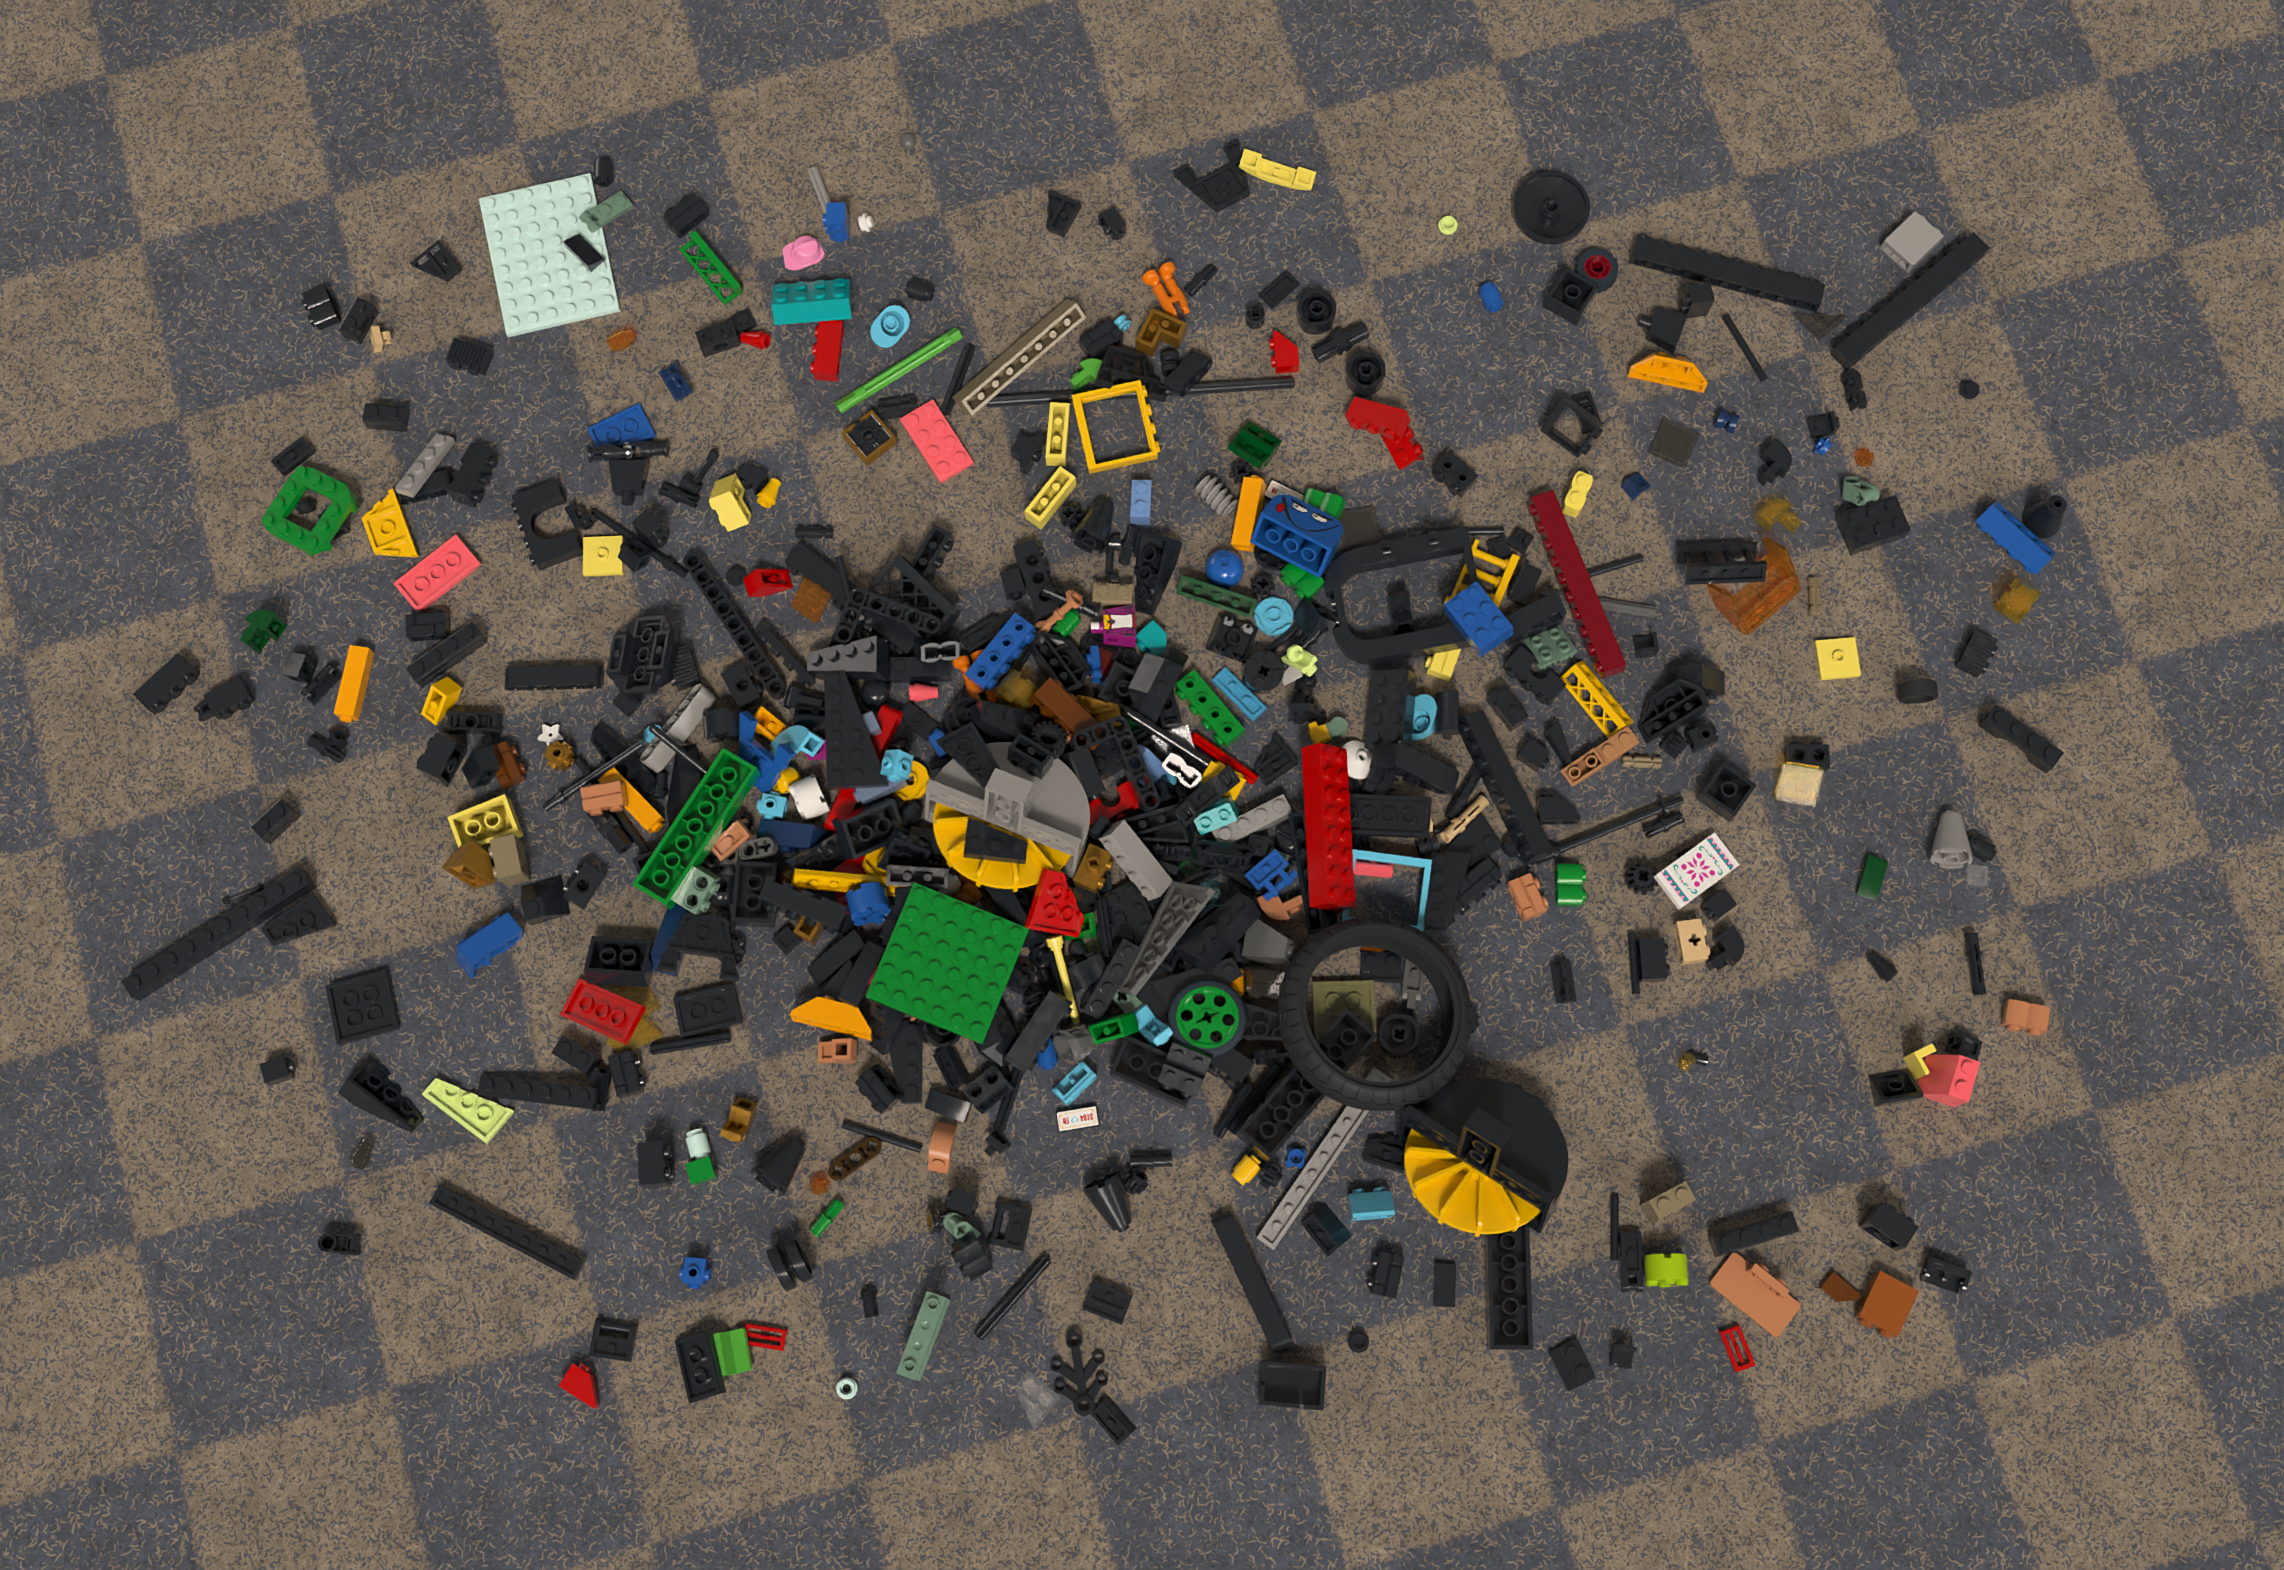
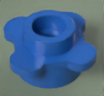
[1812,436,1832,455]
[1285,1147,1307,1169]

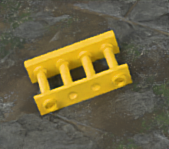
[1443,539,1520,614]

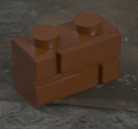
[492,741,527,790]

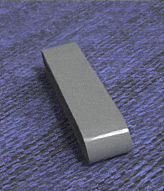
[640,684,716,773]

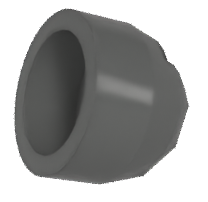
[900,134,915,150]

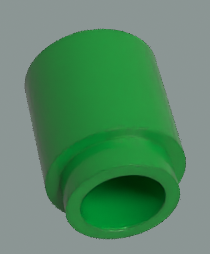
[1052,608,1081,638]

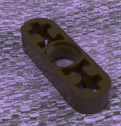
[828,1137,882,1181]

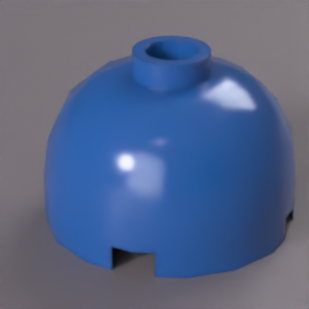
[1205,549,1244,589]

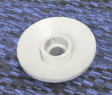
[1342,741,1373,779]

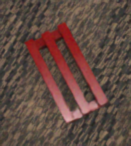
[745,1323,788,1351]
[1719,1325,1755,1373]

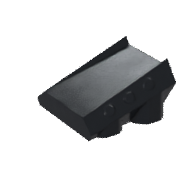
[1205,614,1258,664]

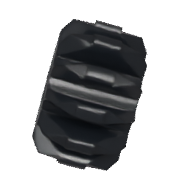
[1624,860,1659,895]

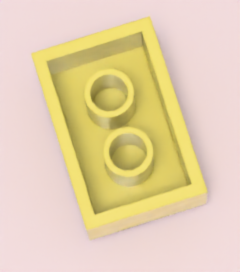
[448,794,524,851]

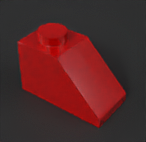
[743,569,793,597]
[558,1362,600,1409]

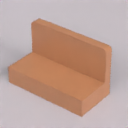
[711,819,753,861]

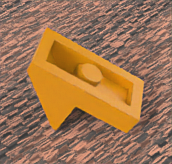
[754,706,788,742]

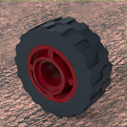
[1575,248,1619,293]

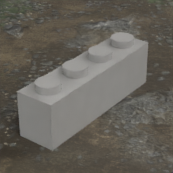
[1211,794,1293,844]
[1099,820,1173,901]

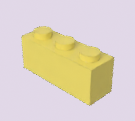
[1045,402,1071,467]
[1025,466,1076,530]

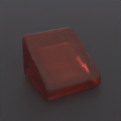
[1099,648,1113,677]

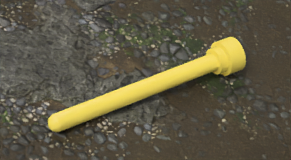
[1046,934,1080,1023]

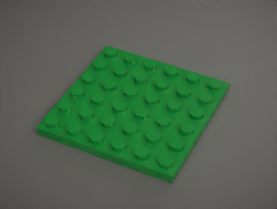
[866,882,1029,1044]

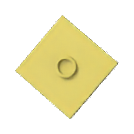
[583,536,624,576]
[1814,637,1861,680]

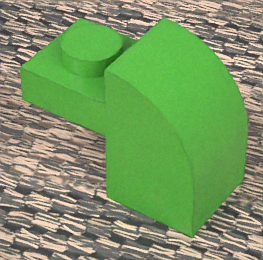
[1070,358,1115,391]

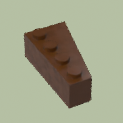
[1027,677,1104,753]

